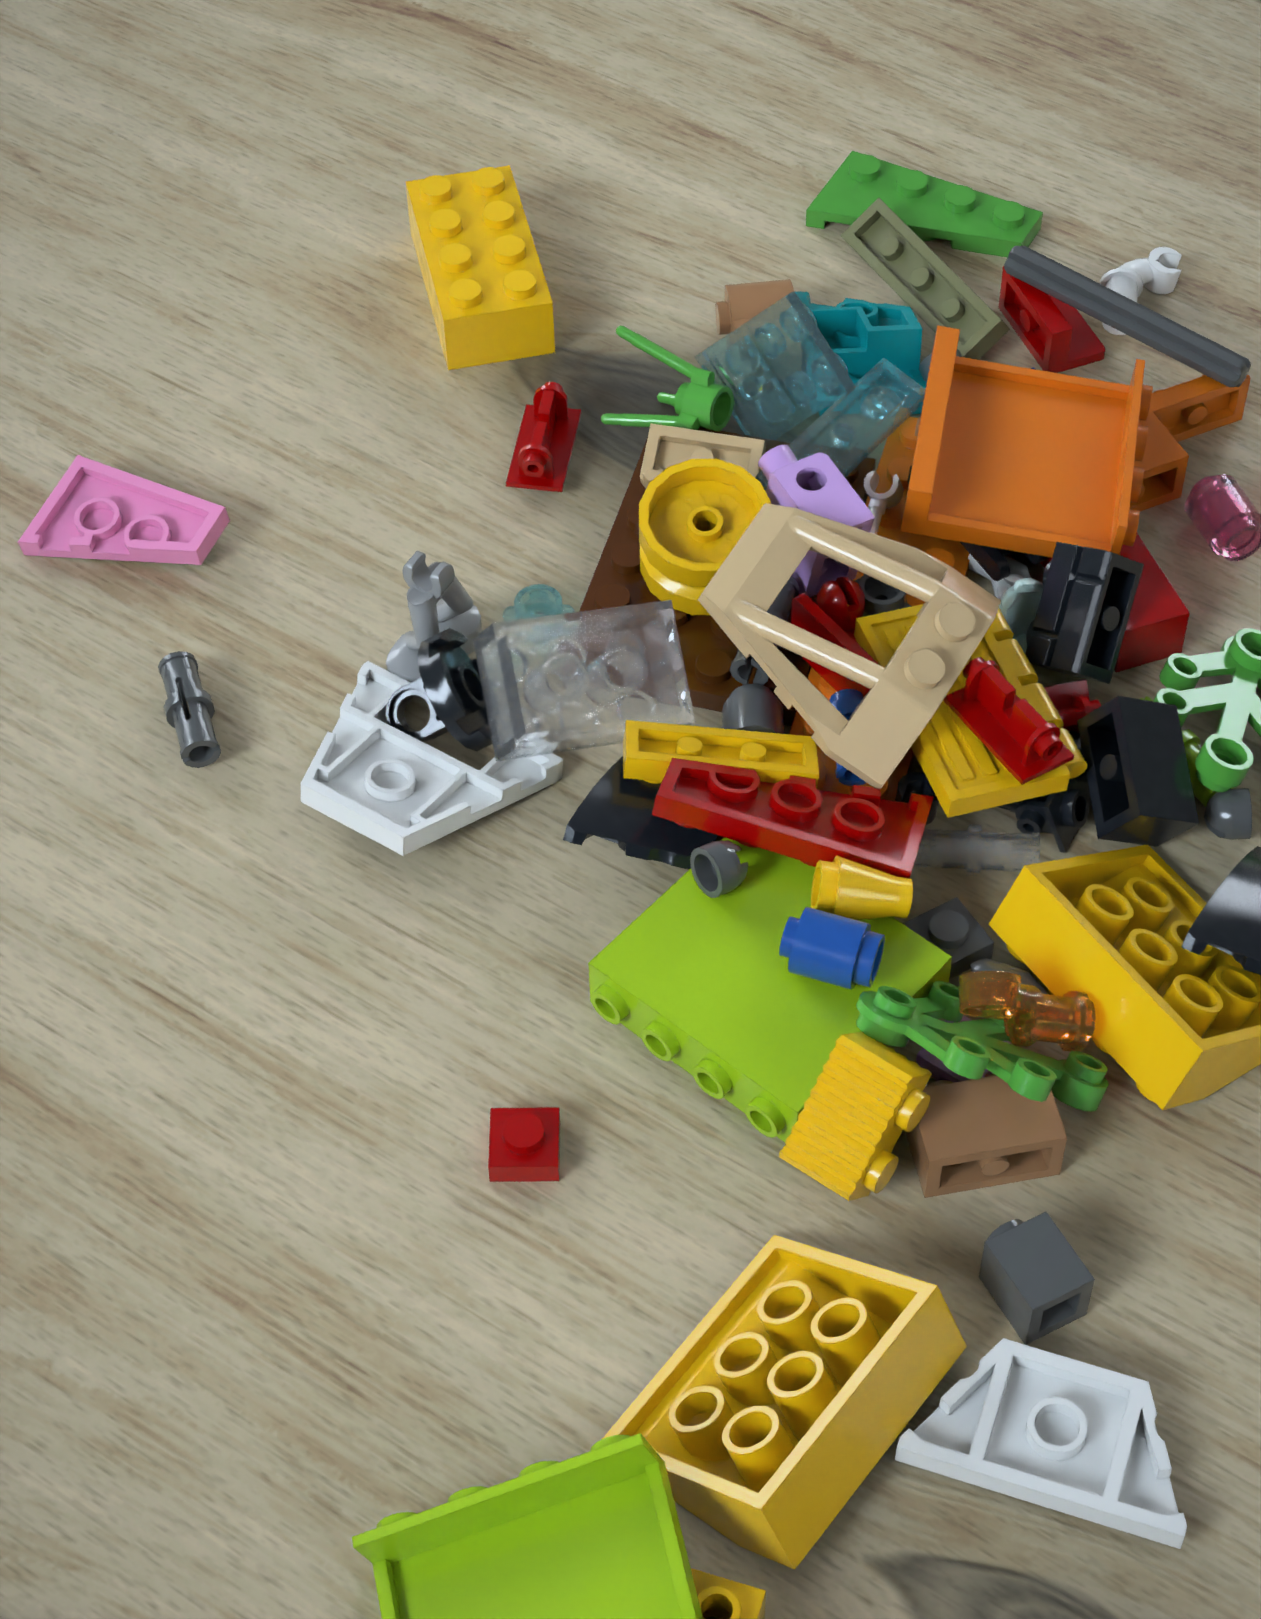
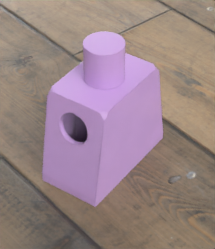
[758,445,875,598]

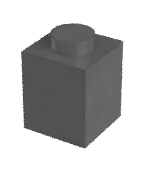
[979,1212,1095,1345]

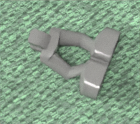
[386,550,482,697]

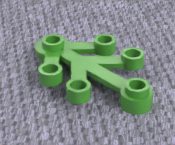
[1153,628,1261,792]
[856,981,1109,1112]

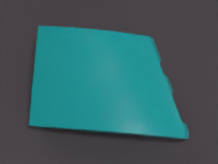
[795,291,927,419]

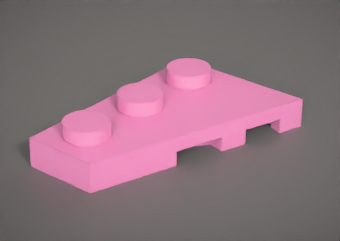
[18,455,230,565]

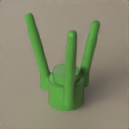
[601,326,734,431]

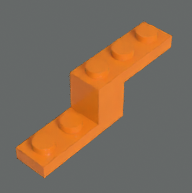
[1129,374,1251,511]

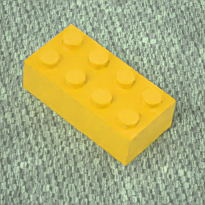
[405,165,555,370]

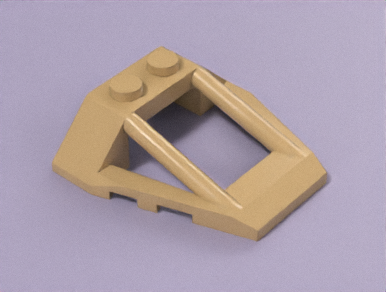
[698,503,1001,789]

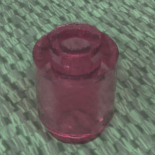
[1185,474,1261,561]

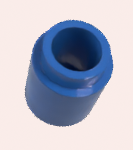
[779,907,885,990]

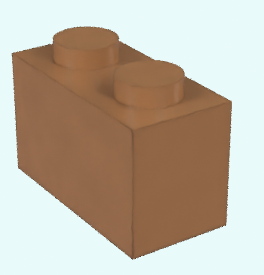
[905,1074,1067,1198]

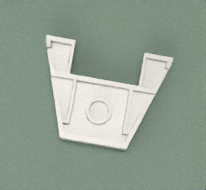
[301,661,563,856]

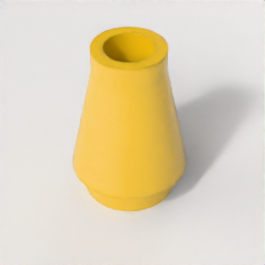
[811,856,913,920]

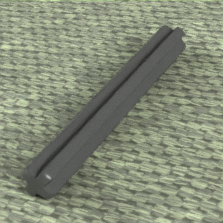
[1004,246,1251,387]

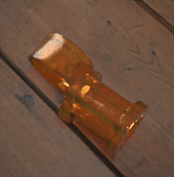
[959,971,1096,1052]

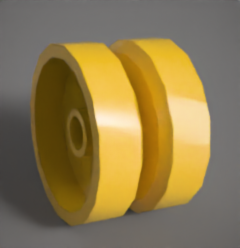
[639,459,771,615]

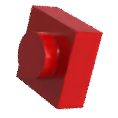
[488,1107,560,1182]

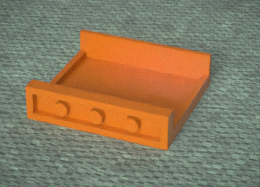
[901,325,1153,558]

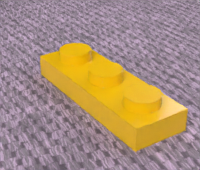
[623,720,819,788]

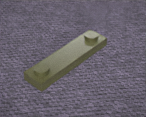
[840,198,1010,360]

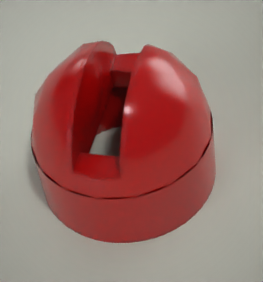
[815,577,865,631]

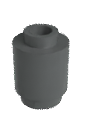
[722,684,785,734]

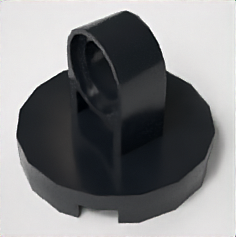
[385,628,507,752]

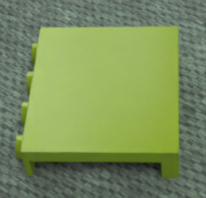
[588,837,952,1142]
[352,1433,703,1619]

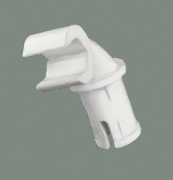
[1100,247,1182,335]

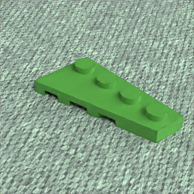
[806,151,1043,258]

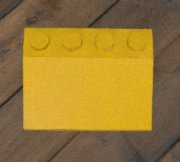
[988,844,1261,1110]
[602,1235,967,1570]

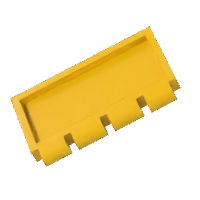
[854,604,1087,818]

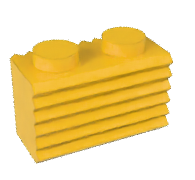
[779,1032,932,1201]

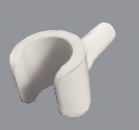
[864,471,904,535]

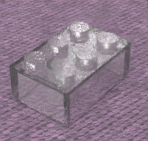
[473,600,695,762]

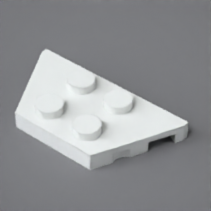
[895,1338,1187,1549]

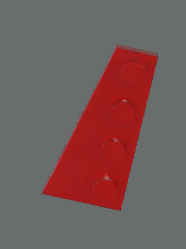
[652,758,934,878]

